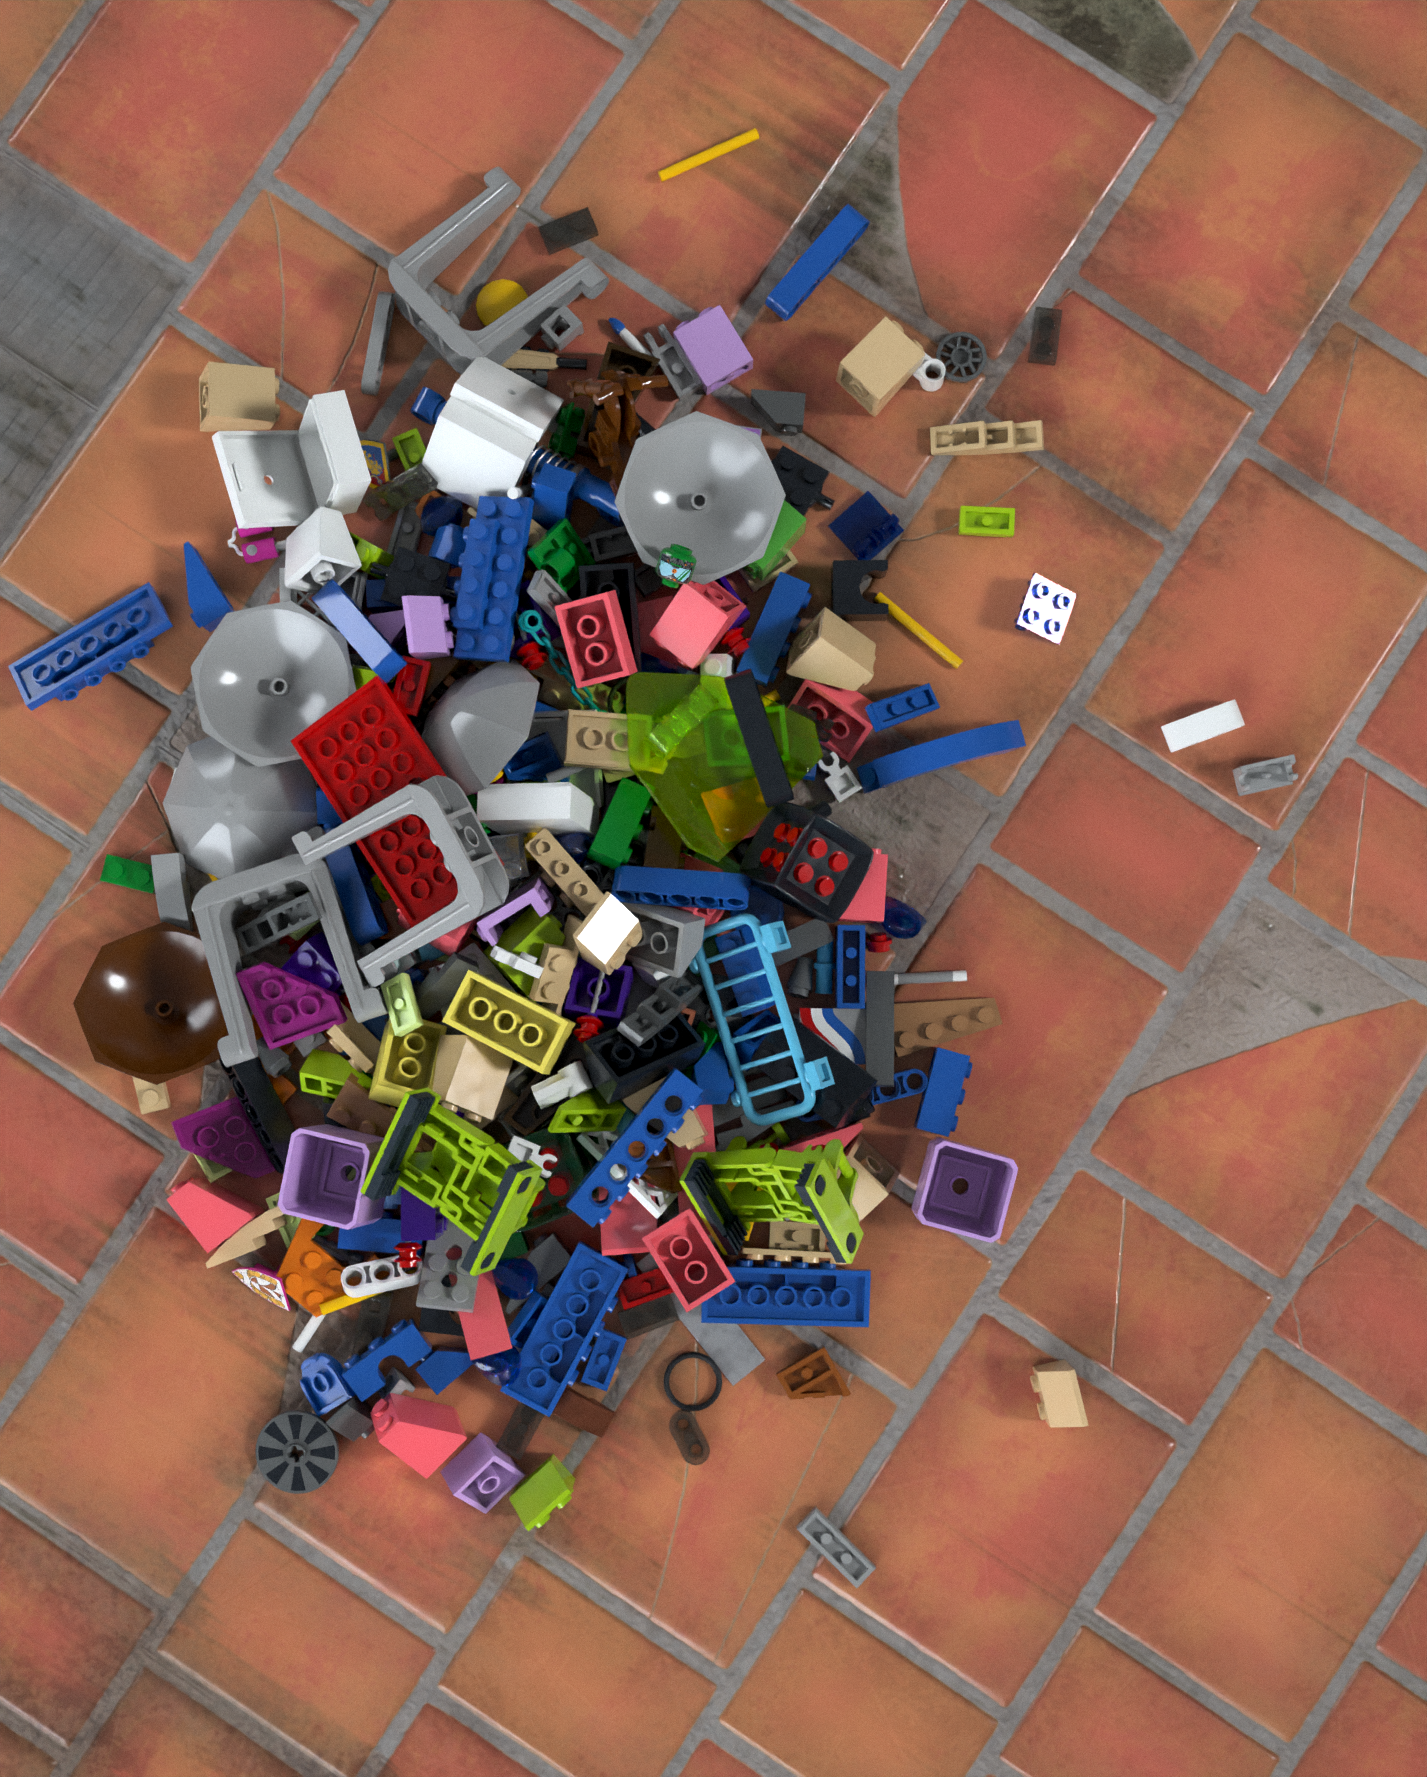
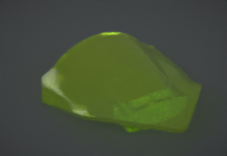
[626,672,823,862]

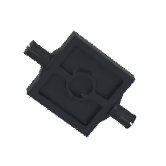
[771,446,835,517]
[370,546,458,607]

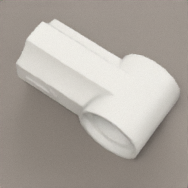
[912,351,946,392]
[531,1061,593,1109]

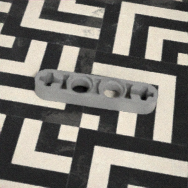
[361,291,395,396]

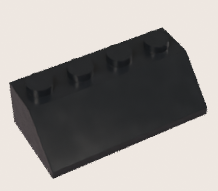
[579,563,643,676]
[583,1013,706,1104]
[750,1015,878,1128]

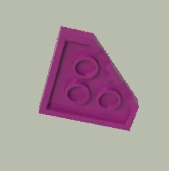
[236,962,348,1050]
[171,1096,275,1179]

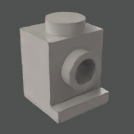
[540,304,584,351]

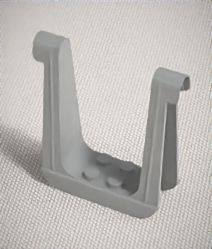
[388,167,609,375]
[291,775,509,988]
[191,854,388,1067]

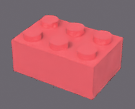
[554,590,638,689]

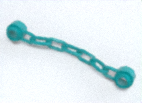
[518,610,607,712]

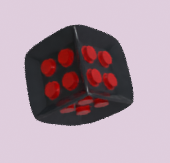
[739,802,874,923]

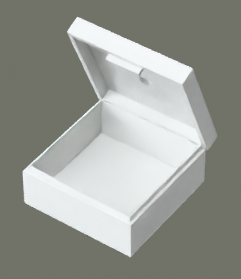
[417,357,564,509]
[212,390,371,529]
[477,709,605,838]

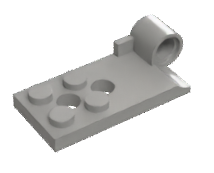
[416,1204,490,1313]

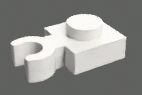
[818,752,862,803]
[490,945,544,979]
[507,1135,557,1178]

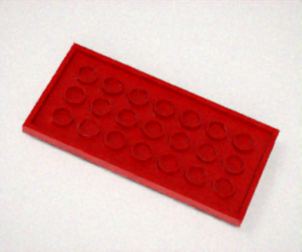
[291,676,505,928]

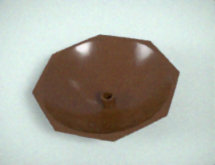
[73,922,229,1085]

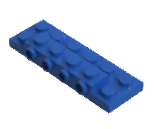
[450,496,534,663]
[8,582,173,711]
[500,1241,629,1417]
[701,1258,871,1327]

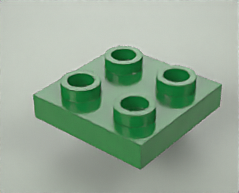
[527,518,596,593]

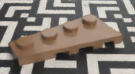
[894,998,1003,1057]
[326,1073,437,1153]

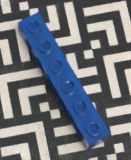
[566,1067,703,1227]

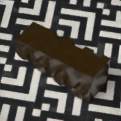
[575,341,660,460]
[391,635,469,725]
[644,758,696,870]
[503,1028,593,1137]

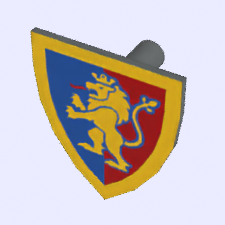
[360,439,399,495]

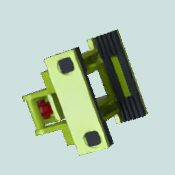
[360,1087,546,1276]
[679,1136,864,1264]

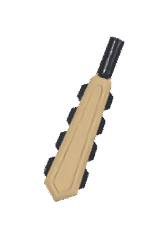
[501,346,587,373]

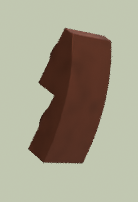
[553,1385,615,1437]

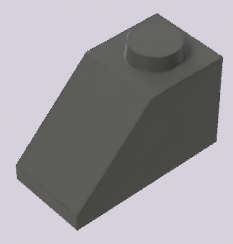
[751,389,806,436]
[326,1395,375,1442]

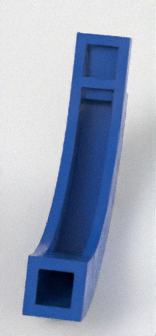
[857,720,1026,794]

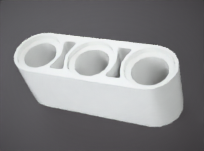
[1161,699,1245,752]
[341,1255,423,1298]

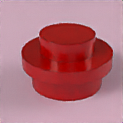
[865,932,892,953]

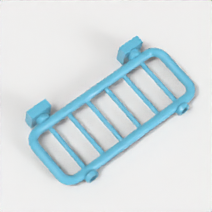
[689,913,835,1126]

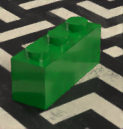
[586,777,654,870]

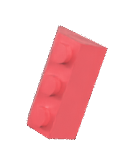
[785,679,874,763]

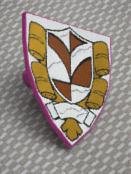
[232,1262,291,1311]

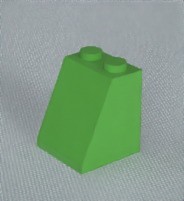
[742,500,807,581]

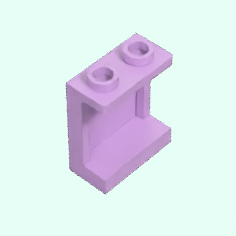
[673,305,753,395]
[477,876,555,946]

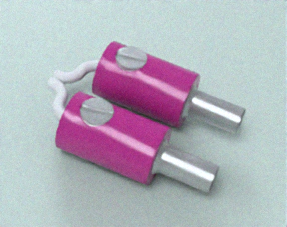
[228,521,286,564]

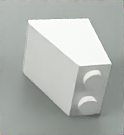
[284,506,362,594]

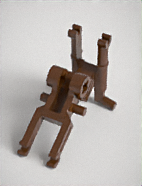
[567,369,668,498]

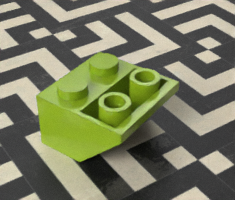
[509,1454,575,1531]

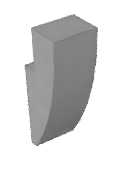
[151,853,193,932]

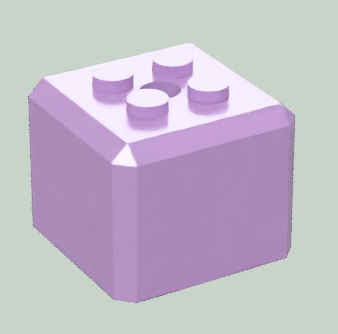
[277,1124,386,1230]
[911,1137,1018,1243]

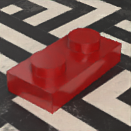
[393,655,431,717]
[617,1266,674,1310]

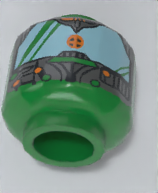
[656,544,697,588]

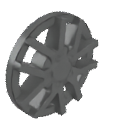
[936,332,987,383]

